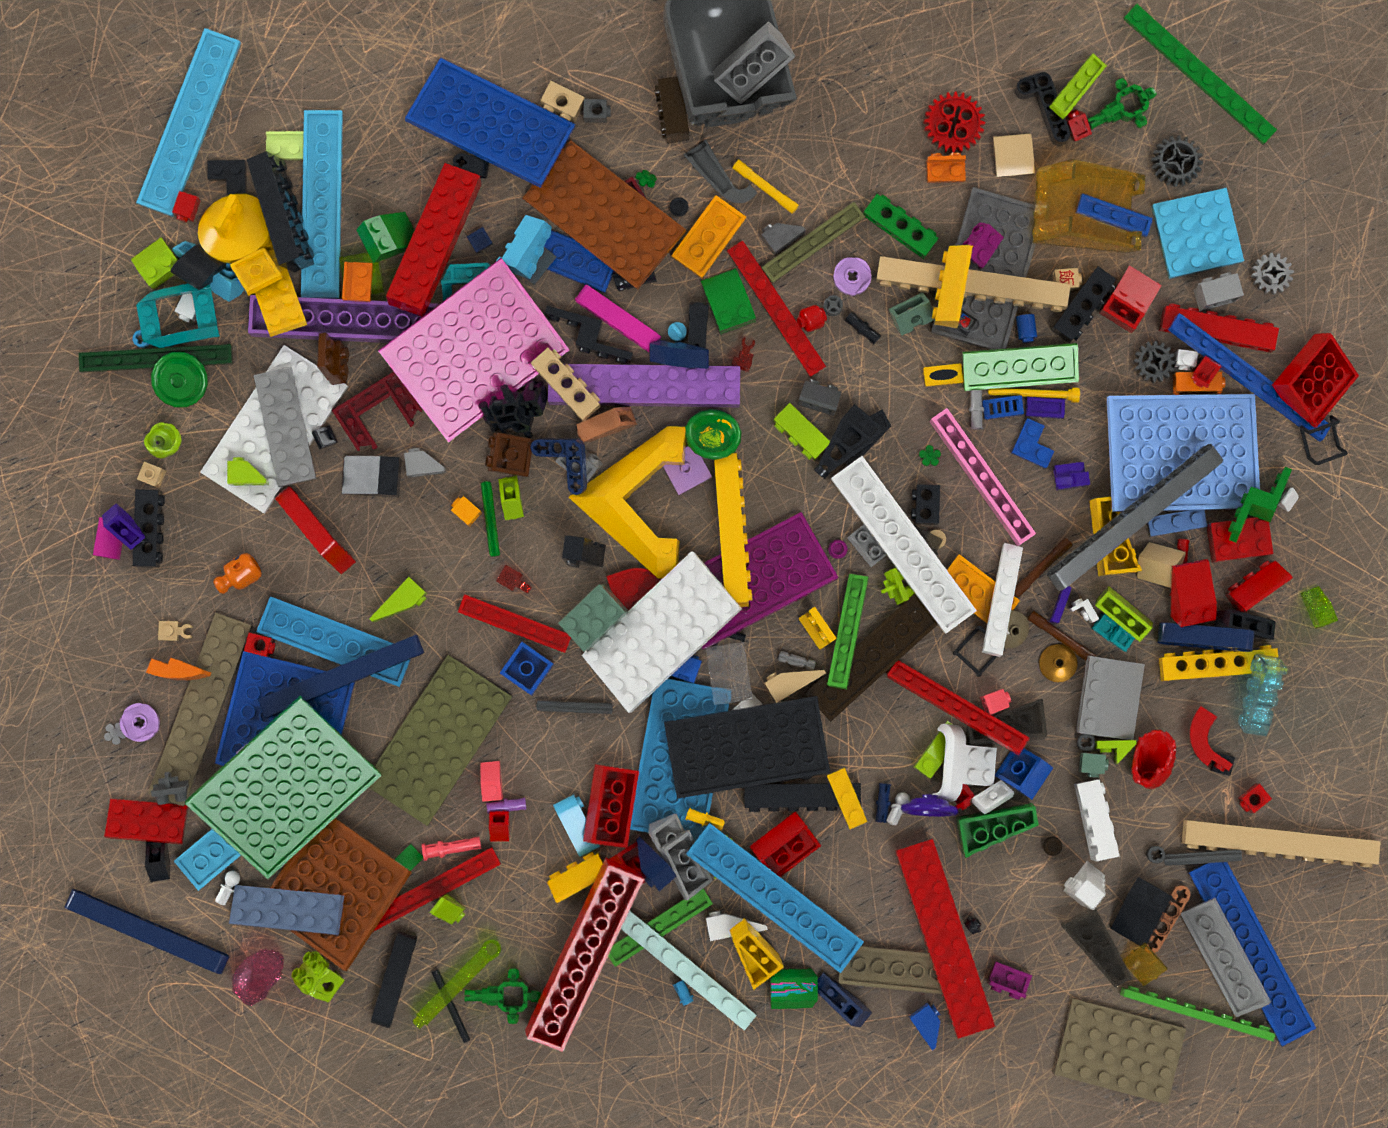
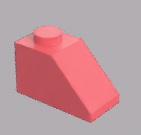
[980,689,1011,715]
[480,761,503,802]

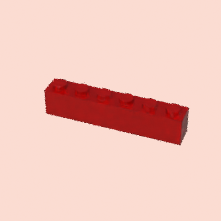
[1159,304,1279,353]

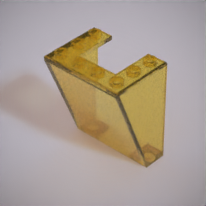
[1033,159,1145,253]

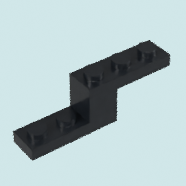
[545,306,633,364]

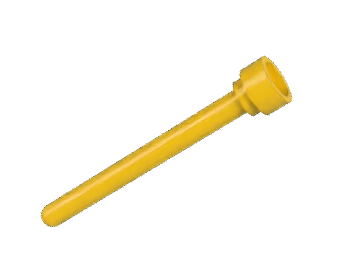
[987,387,1080,403]

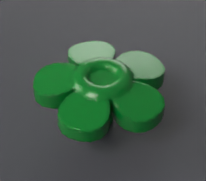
[635,170,657,188]
[919,445,941,466]

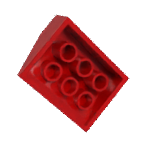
[1272,333,1359,428]

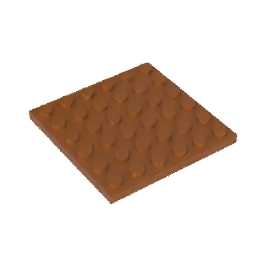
[270,818,412,971]

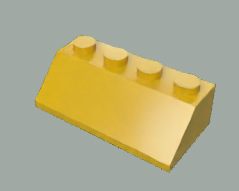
[932,245,973,328]

